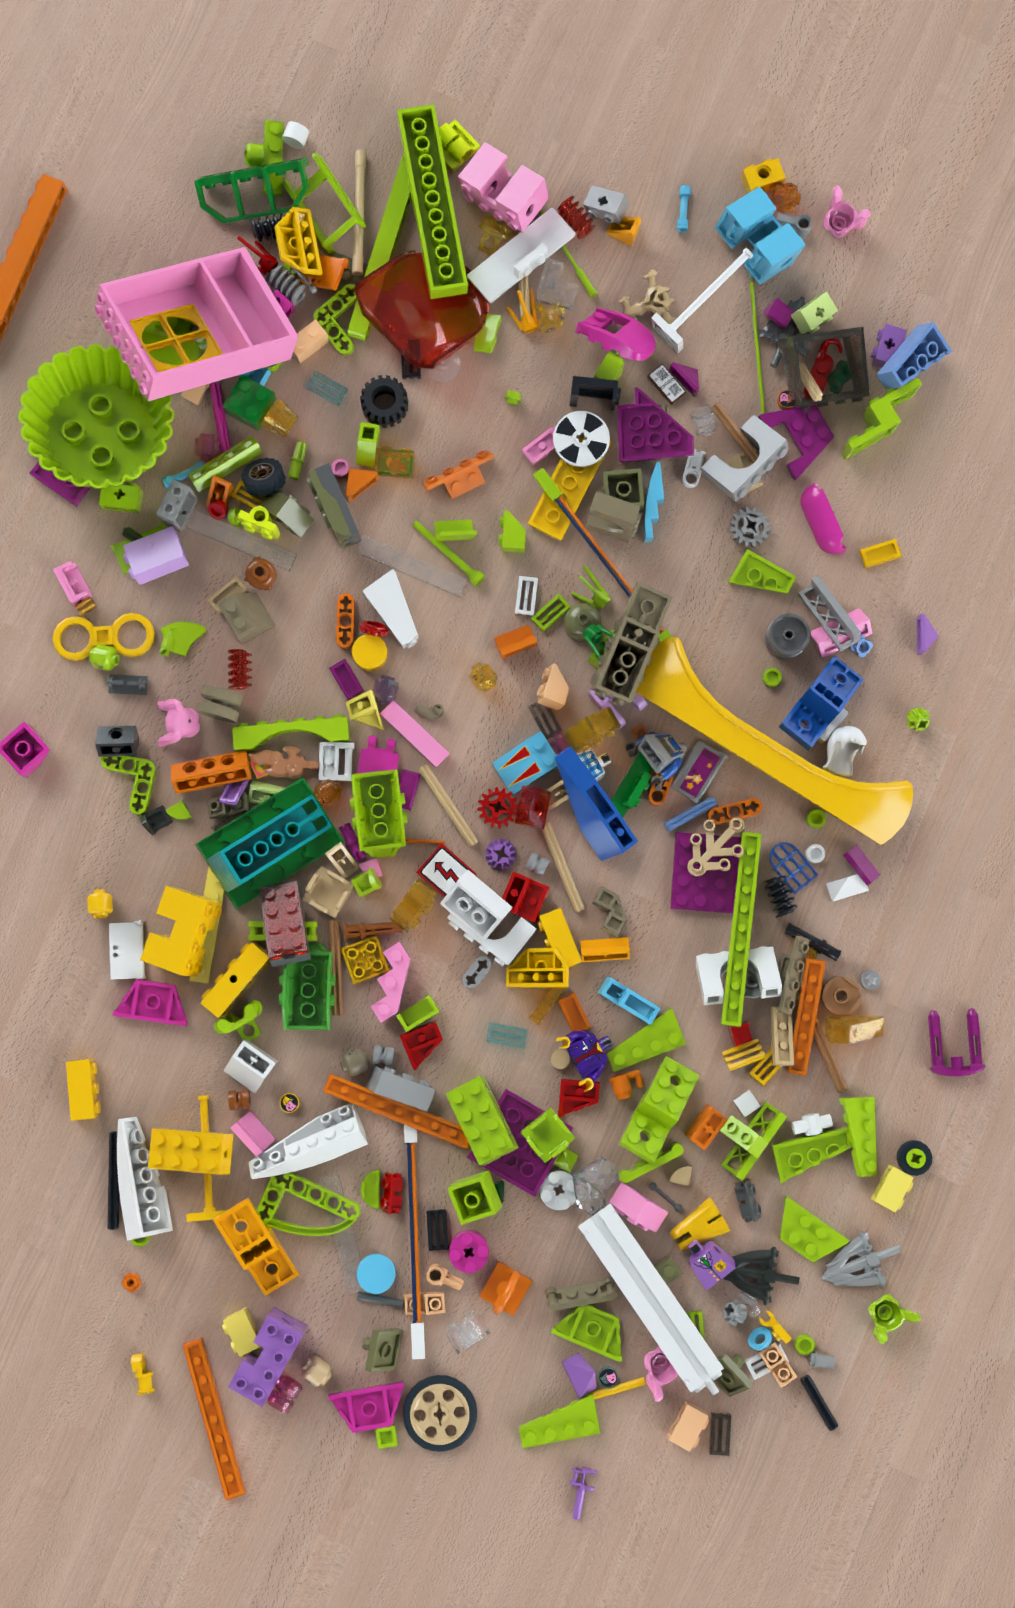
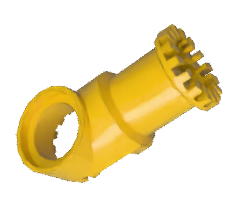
[131,1353,155,1395]

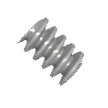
[266,264,306,306]

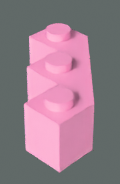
[371,942,411,1023]

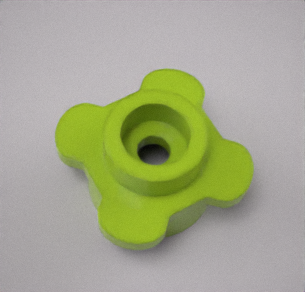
[228,507,243,528]

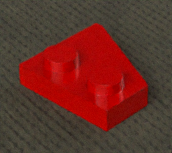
[400,1020,443,1070]
[558,1079,600,1117]

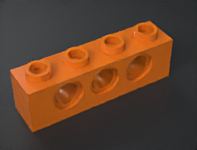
[171,750,252,794]

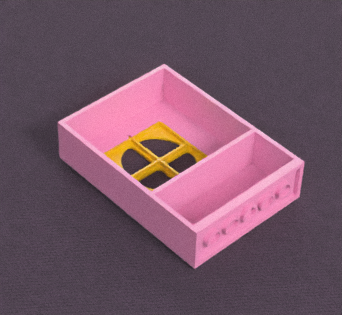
[95,247,298,401]

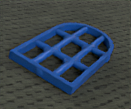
[769,842,818,894]

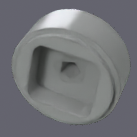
[860,970,880,990]

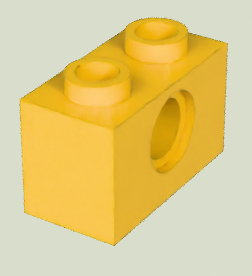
[741,158,786,194]

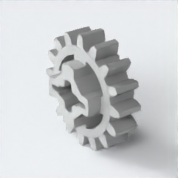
[729,506,771,548]

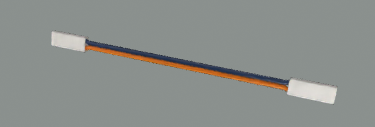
[404,1125,425,1359]

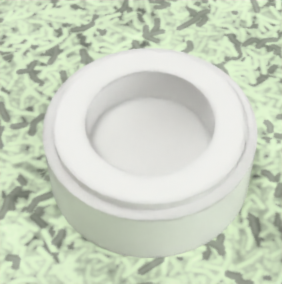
[805,844,825,863]

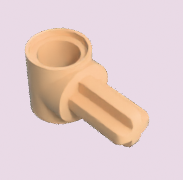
[426,1264,464,1290]

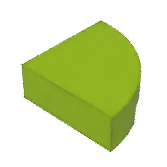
[165,800,192,820]

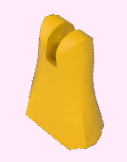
[669,1197,731,1251]

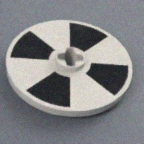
[553,411,610,467]

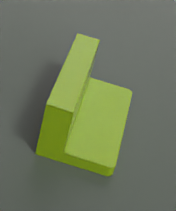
[434,519,477,541]

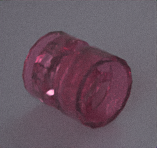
[267,1375,303,1414]

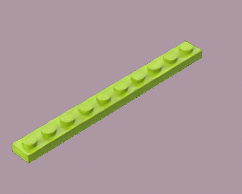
[721,832,762,1027]

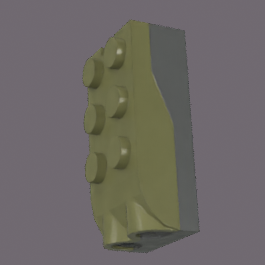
[307,463,361,548]

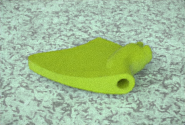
[159,622,207,657]

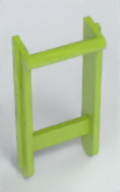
[282,152,367,254]

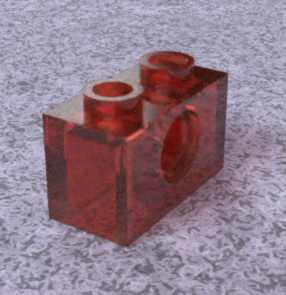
[515,786,551,829]

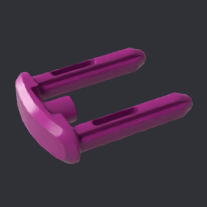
[928,1008,986,1076]

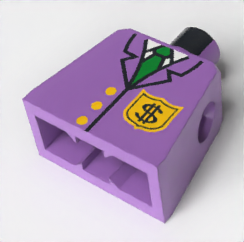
[688,1240,736,1291]

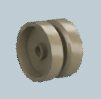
[196,685,244,723]

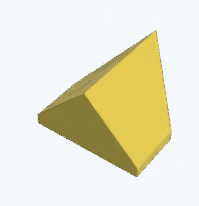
[345,690,384,730]

